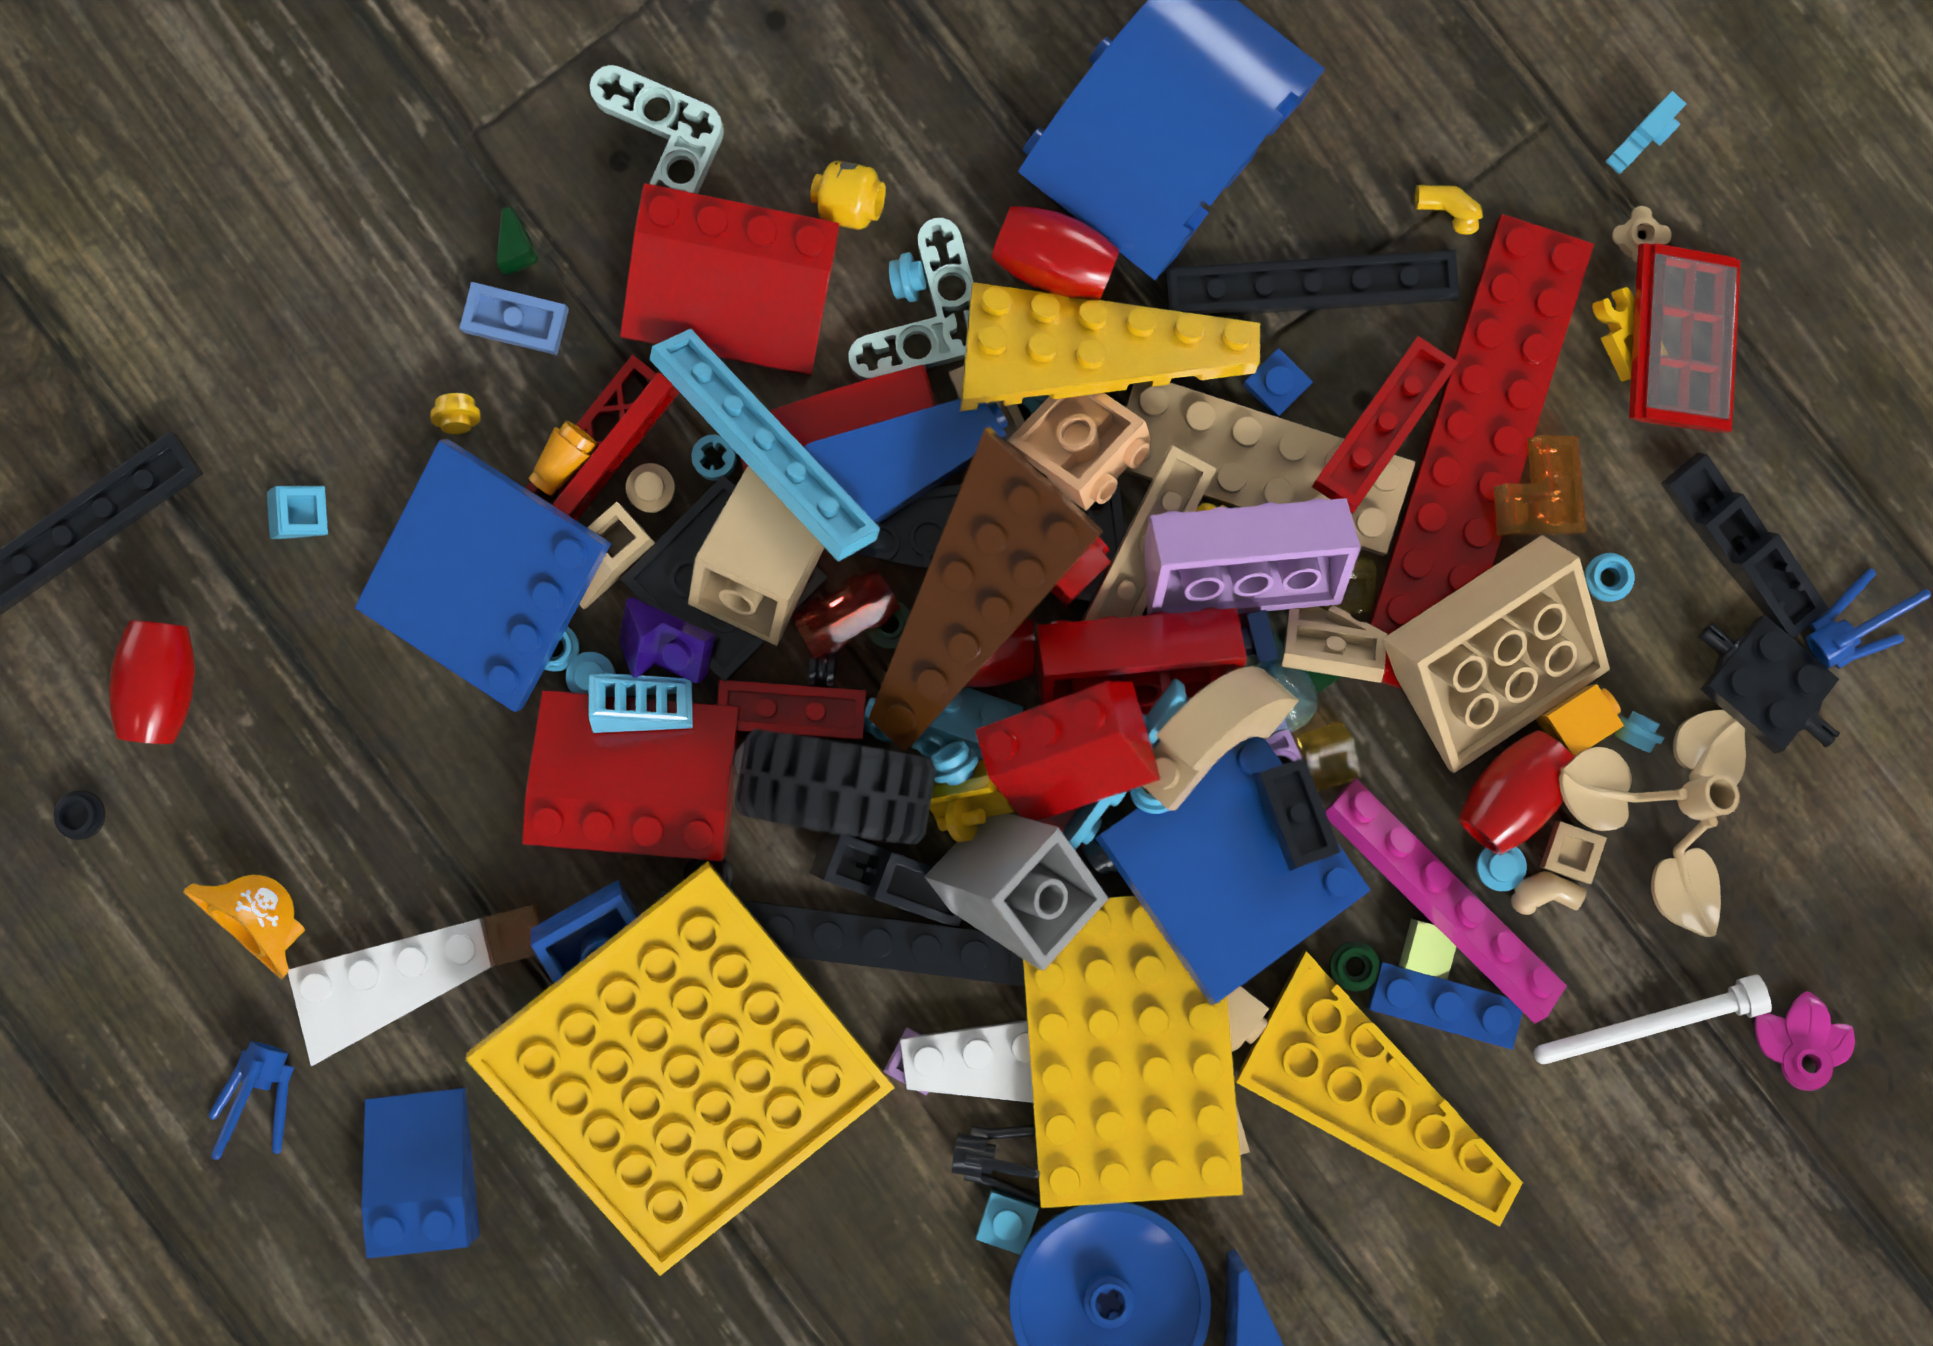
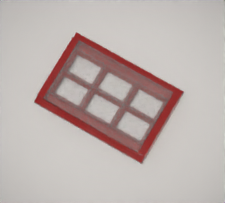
[1629,243,1741,433]

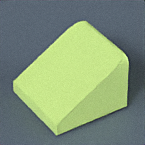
[1399,919,1456,980]

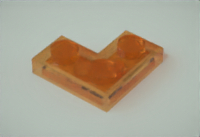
[1494,435,1587,536]

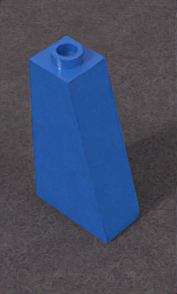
[804,399,1009,525]

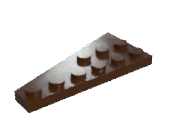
[868,427,1104,752]

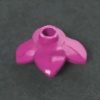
[1754,991,1855,1091]

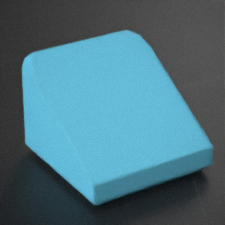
[267,486,328,539]

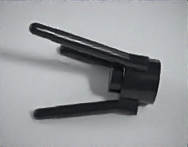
[951,1125,1041,1206]

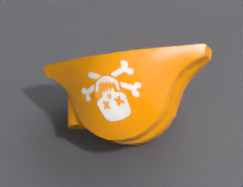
[183,875,305,980]

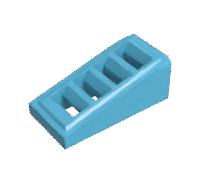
[589,674,693,733]

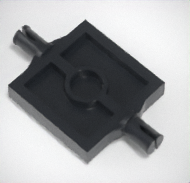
[1698,615,1840,754]

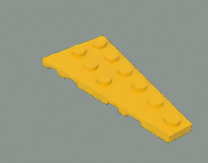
[960,282,1260,412]
[1234,950,1523,1227]

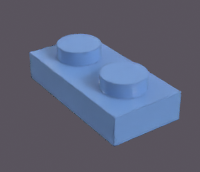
[459,282,569,355]

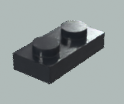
[1253,758,1341,871]

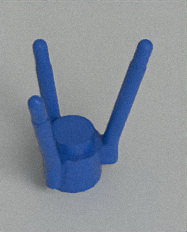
[1806,568,1931,669]
[209,1041,294,1160]

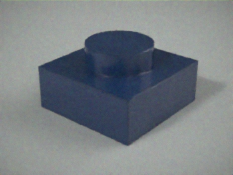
[1240,610,1278,666]

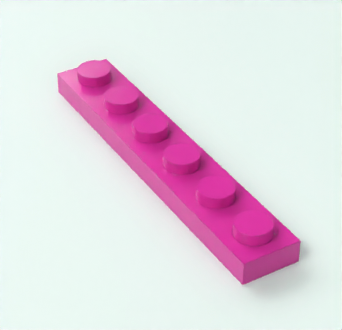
[1325,778,1567,1024]

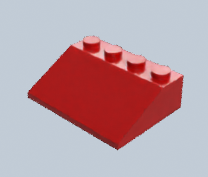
[620,183,839,376]
[522,690,740,861]

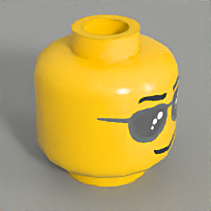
[810,161,886,230]

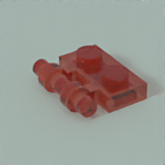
[792,568,901,658]

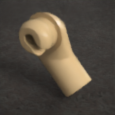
[1511,871,1587,915]

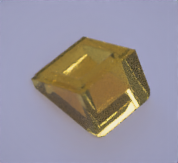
[1323,554,1377,613]
[1297,722,1361,792]

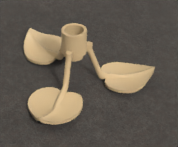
[1559,710,1746,937]

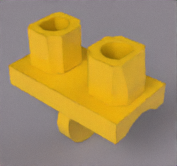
[929,759,1015,842]

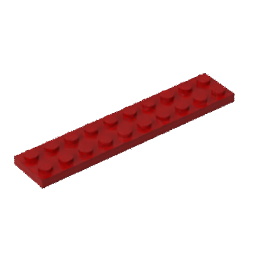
[1368,214,1594,690]

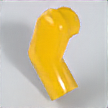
[1414,185,1483,235]

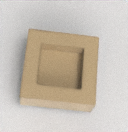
[1540,821,1607,884]

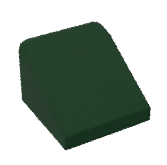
[497,207,539,276]

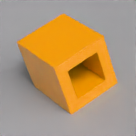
[1536,684,1624,757]

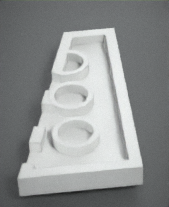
[288,918,495,1066]

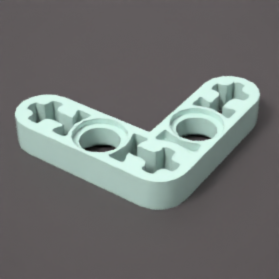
[590,65,724,194]
[848,218,973,381]

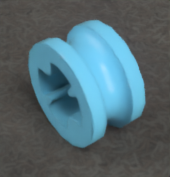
[691,434,737,481]

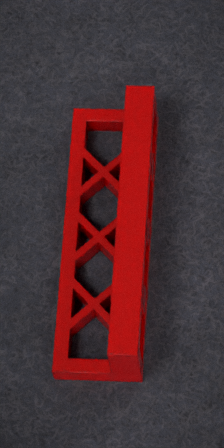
[526,354,680,521]

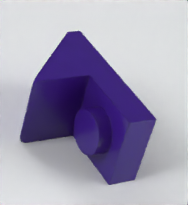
[619,597,715,684]

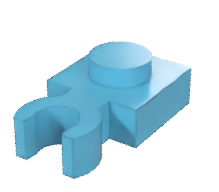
[1605,91,1687,175]

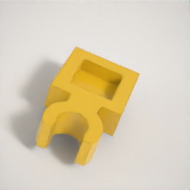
[1592,287,1668,381]

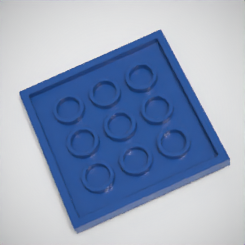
[355,439,612,712]
[1095,737,1371,1005]

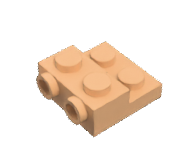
[1007,393,1151,511]

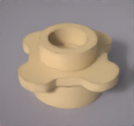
[1612,206,1671,263]

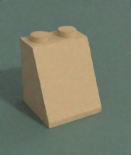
[688,466,824,646]

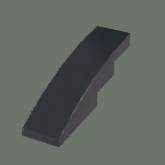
[1661,452,1829,638]

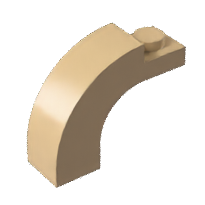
[1143,666,1299,811]

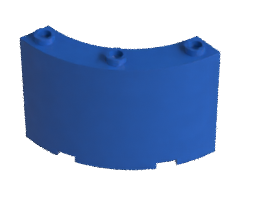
[1018,0,1325,280]

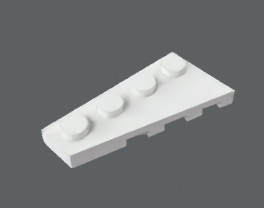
[900,1020,1033,1103]

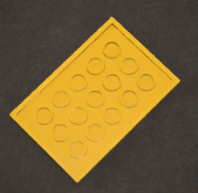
[1023,896,1243,1208]

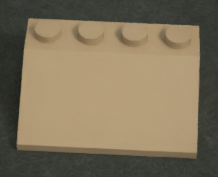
[1383,535,1610,773]

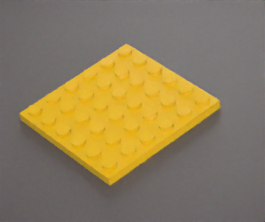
[466,862,894,1276]

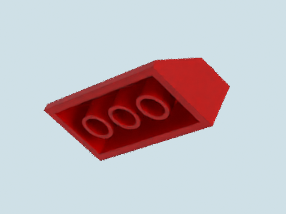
[1036,607,1247,716]

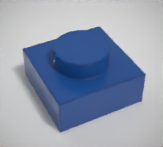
[1242,348,1313,417]

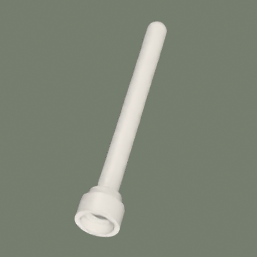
[1534,974,1771,1064]

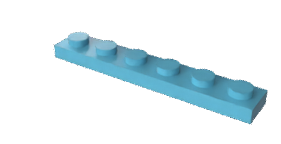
[649,329,880,561]

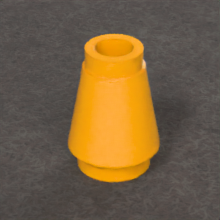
[529,421,598,496]

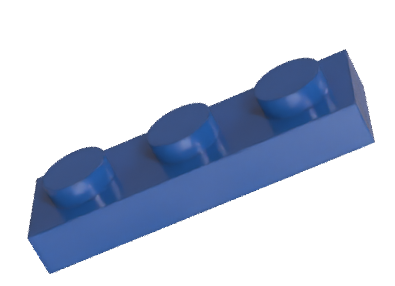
[1366,961,1523,1050]

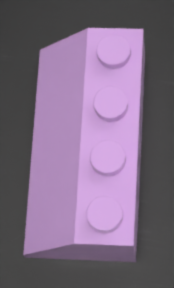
[1144,498,1361,615]

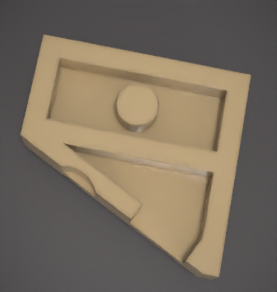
[1282,605,1387,683]

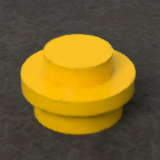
[430,393,481,434]

